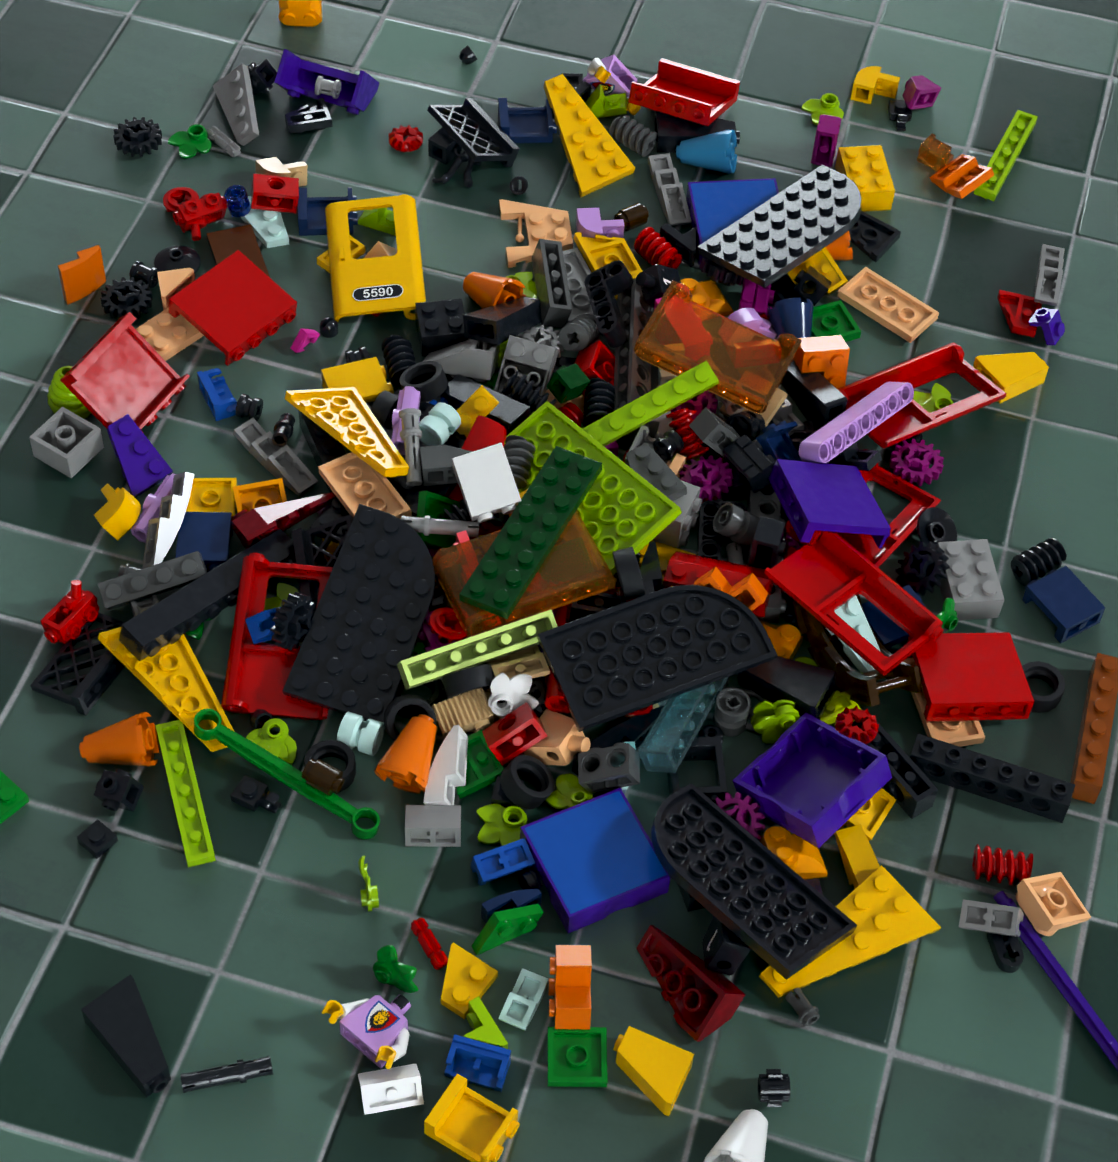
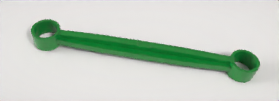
[194,709,380,840]

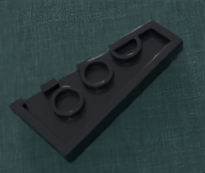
[849,210,901,262]

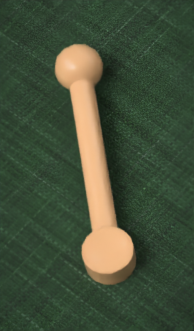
[515,217,524,243]

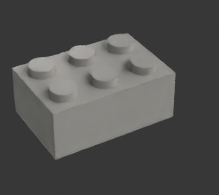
[937,539,1005,620]

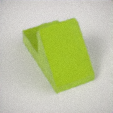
[585,84,628,118]
[358,208,396,236]
[463,996,508,1049]

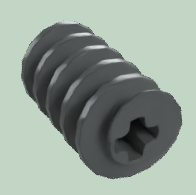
[609,115,657,157]
[559,314,601,351]
[504,435,536,489]

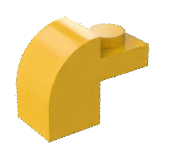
[850,66,900,104]
[94,483,141,540]

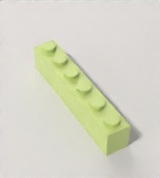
[397,610,558,690]

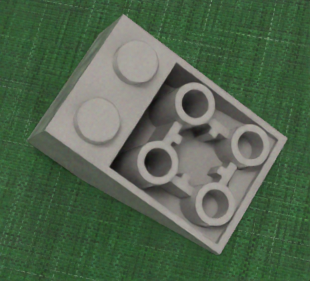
[494,335,559,414]
[423,339,500,382]

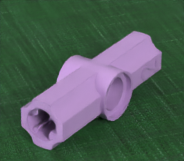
[391,386,421,455]
[131,473,176,543]

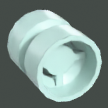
[419,402,461,446]
[337,711,385,756]

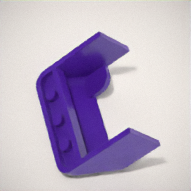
[274,49,379,115]

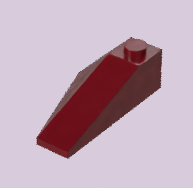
[232,492,335,549]
[636,925,745,1042]

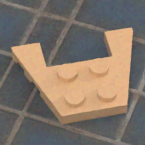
[499,199,573,268]

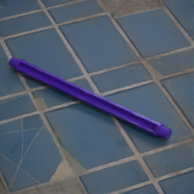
[993,891,1118,1071]

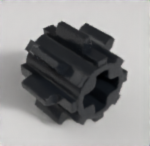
[758,1069,790,1107]

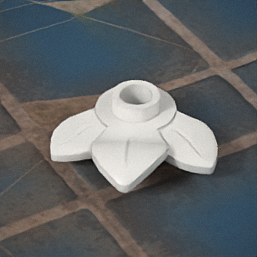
[488,673,539,716]

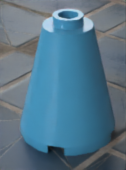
[676,129,737,174]

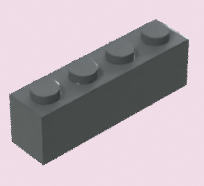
[532,239,572,328]
[98,551,207,610]

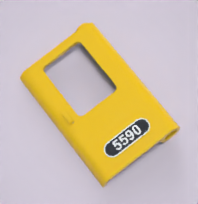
[325,194,426,322]

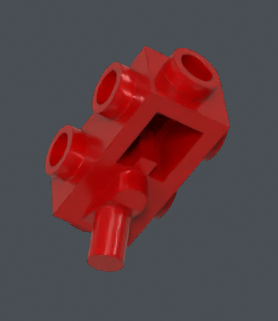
[172,192,227,241]
[40,580,99,644]

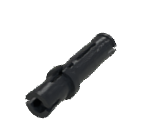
[181,1056,273,1093]

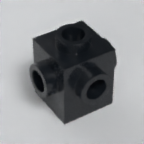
[248,59,277,95]
[94,769,144,812]

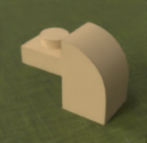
[255,157,308,187]

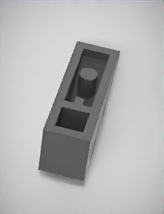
[420,445,472,486]

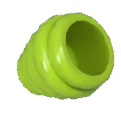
[47,366,91,419]

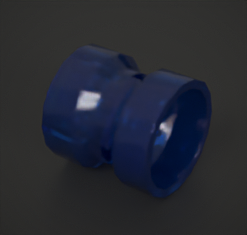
[224,185,251,217]

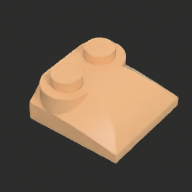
[1016,872,1091,936]

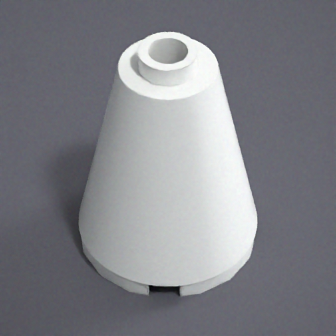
[703,1109,768,1162]

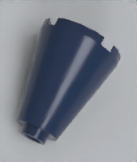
[767,298,814,361]

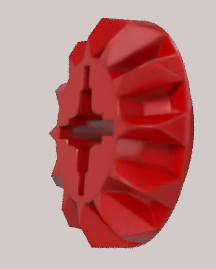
[389,125,423,152]
[163,187,199,212]
[428,608,471,643]
[835,705,879,744]

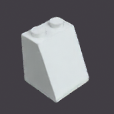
[452,442,521,523]

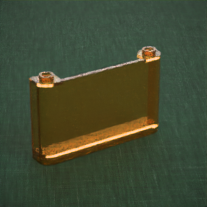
[634,280,802,413]
[433,510,615,638]

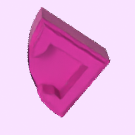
[290,328,320,353]

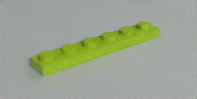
[974,110,1038,201]
[583,360,719,447]
[155,720,216,867]

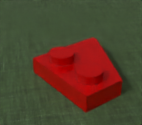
[997,289,1042,337]

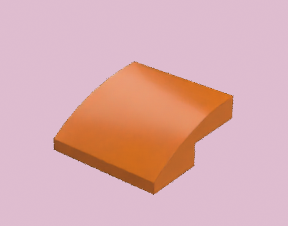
[930,154,994,199]
[58,245,106,305]

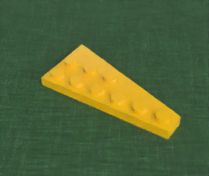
[544,74,635,198]
[285,387,409,478]
[98,627,235,752]
[759,865,941,998]

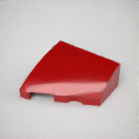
[461,415,506,452]

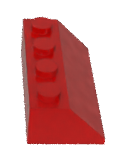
[663,551,774,617]

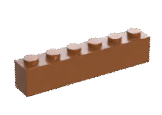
[1070,653,1118,804]

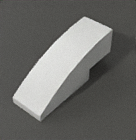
[423,725,468,805]

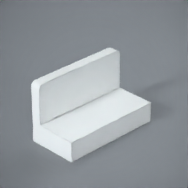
[358,1064,424,1115]

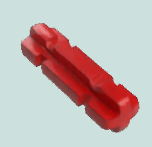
[411,918,448,970]

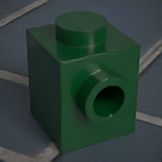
[546,363,590,404]

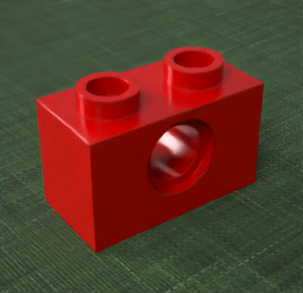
[251,173,299,213]
[482,702,548,766]

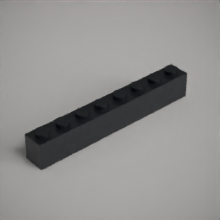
[119,529,296,661]

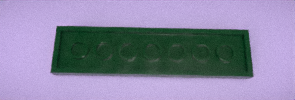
[459,446,602,619]

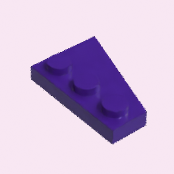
[107,414,173,498]

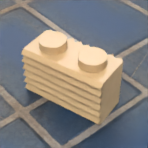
[432,688,495,739]

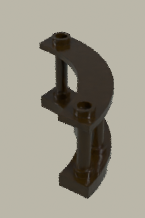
[792,594,923,706]

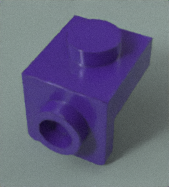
[1028,308,1065,345]

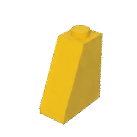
[973,352,1049,403]
[613,1026,694,1116]

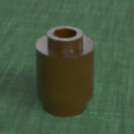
[614,203,649,231]
[301,758,345,796]

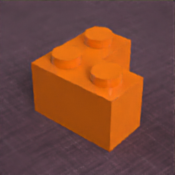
[793,335,850,389]
[693,567,768,611]
[548,945,592,1030]

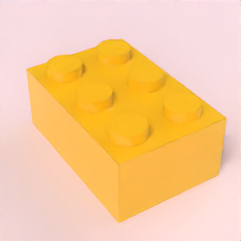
[835,145,895,212]

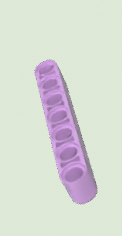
[799,382,914,463]

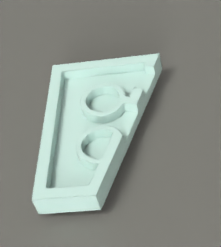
[230,196,289,248]
[826,595,881,673]

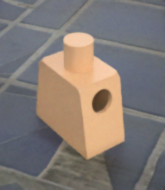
[524,709,590,766]

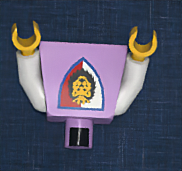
[583,55,641,116]
[321,994,411,1069]

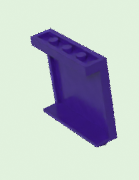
[769,459,891,548]

